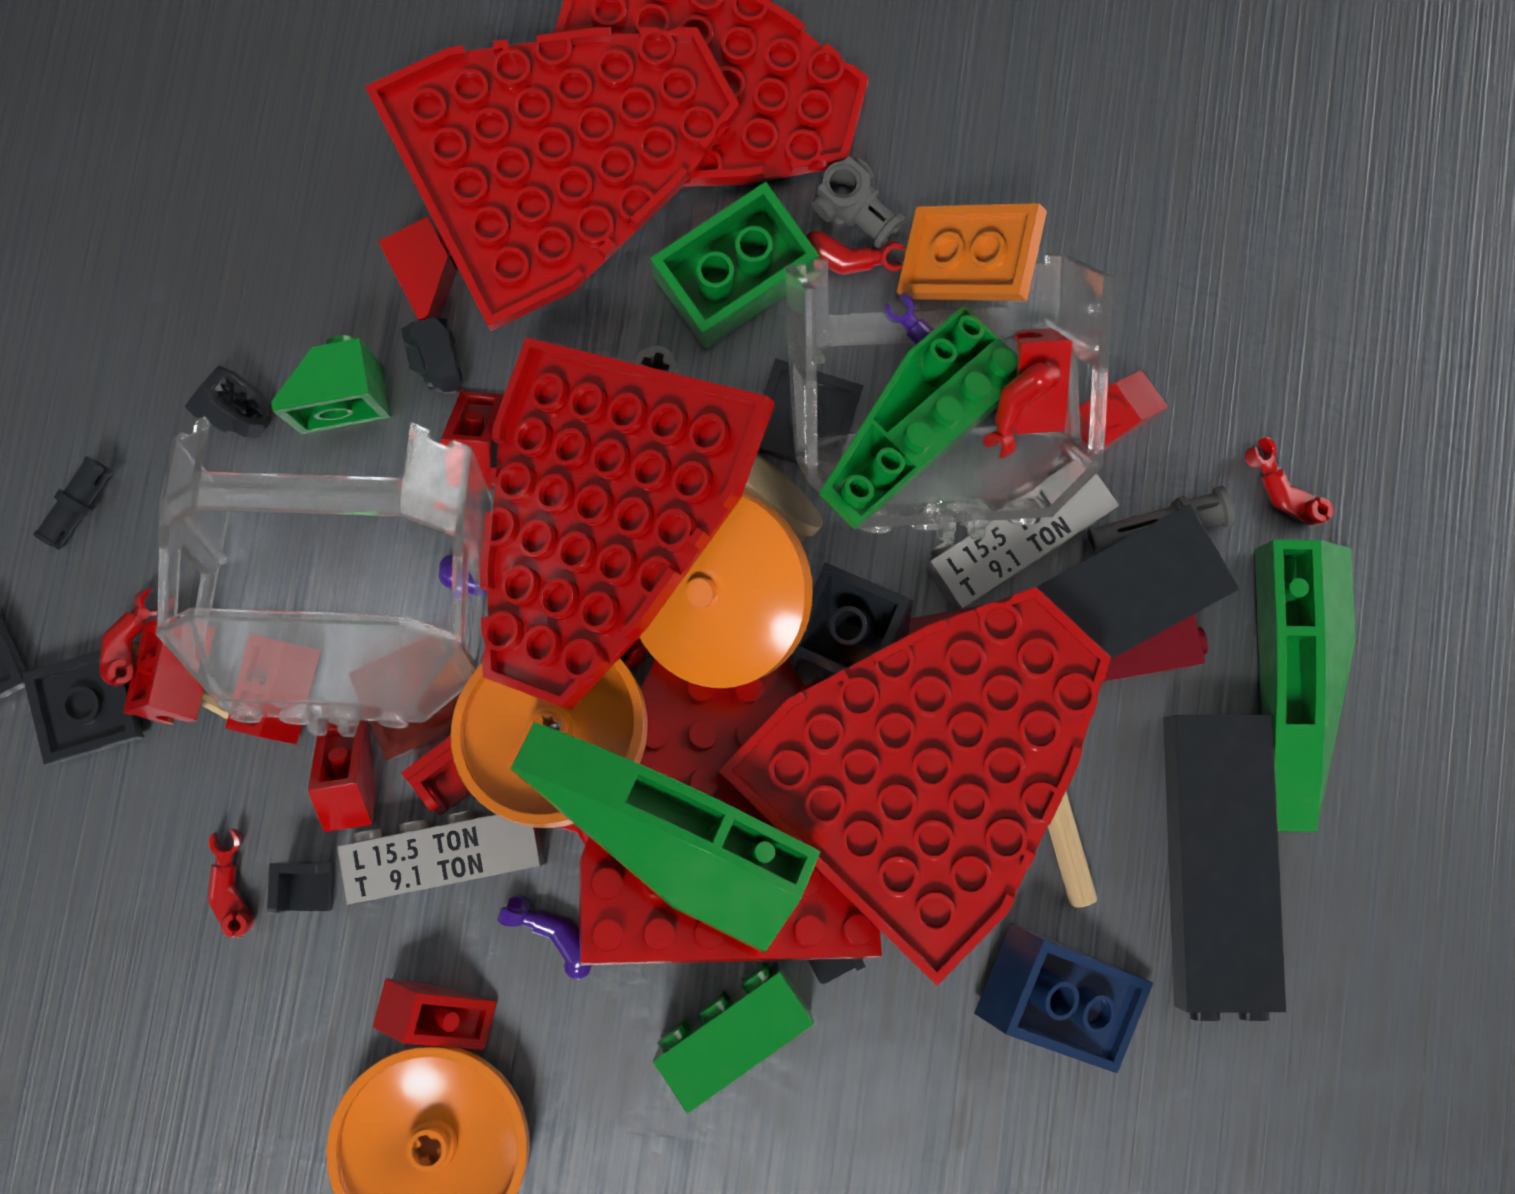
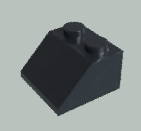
[792,562,913,673]

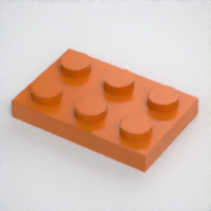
[896,203,1047,301]

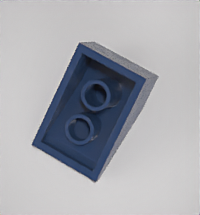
[974,923,1153,1074]

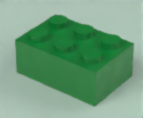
[650,182,819,349]
[653,962,814,1114]

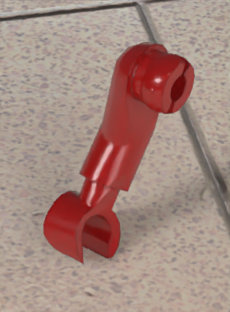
[806,231,905,275]
[983,362,1060,459]
[1244,437,1334,526]
[99,588,168,686]
[207,828,253,938]

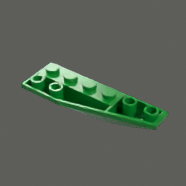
[819,305,1018,530]
[1255,540,1356,832]
[510,722,821,952]

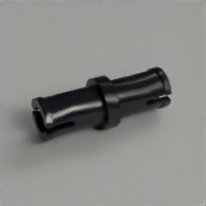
[33,456,113,550]

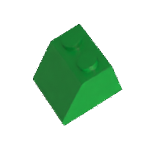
[271,335,391,434]

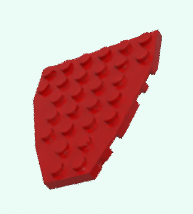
[554,0,869,187]
[365,27,740,332]
[479,337,775,710]
[719,587,1111,986]
[579,659,882,966]

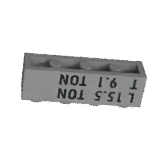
[925,460,1119,610]
[337,810,547,905]

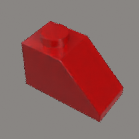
[378,216,457,321]
[1066,370,1168,459]
[441,391,504,491]
[308,718,376,832]
[372,978,497,1050]

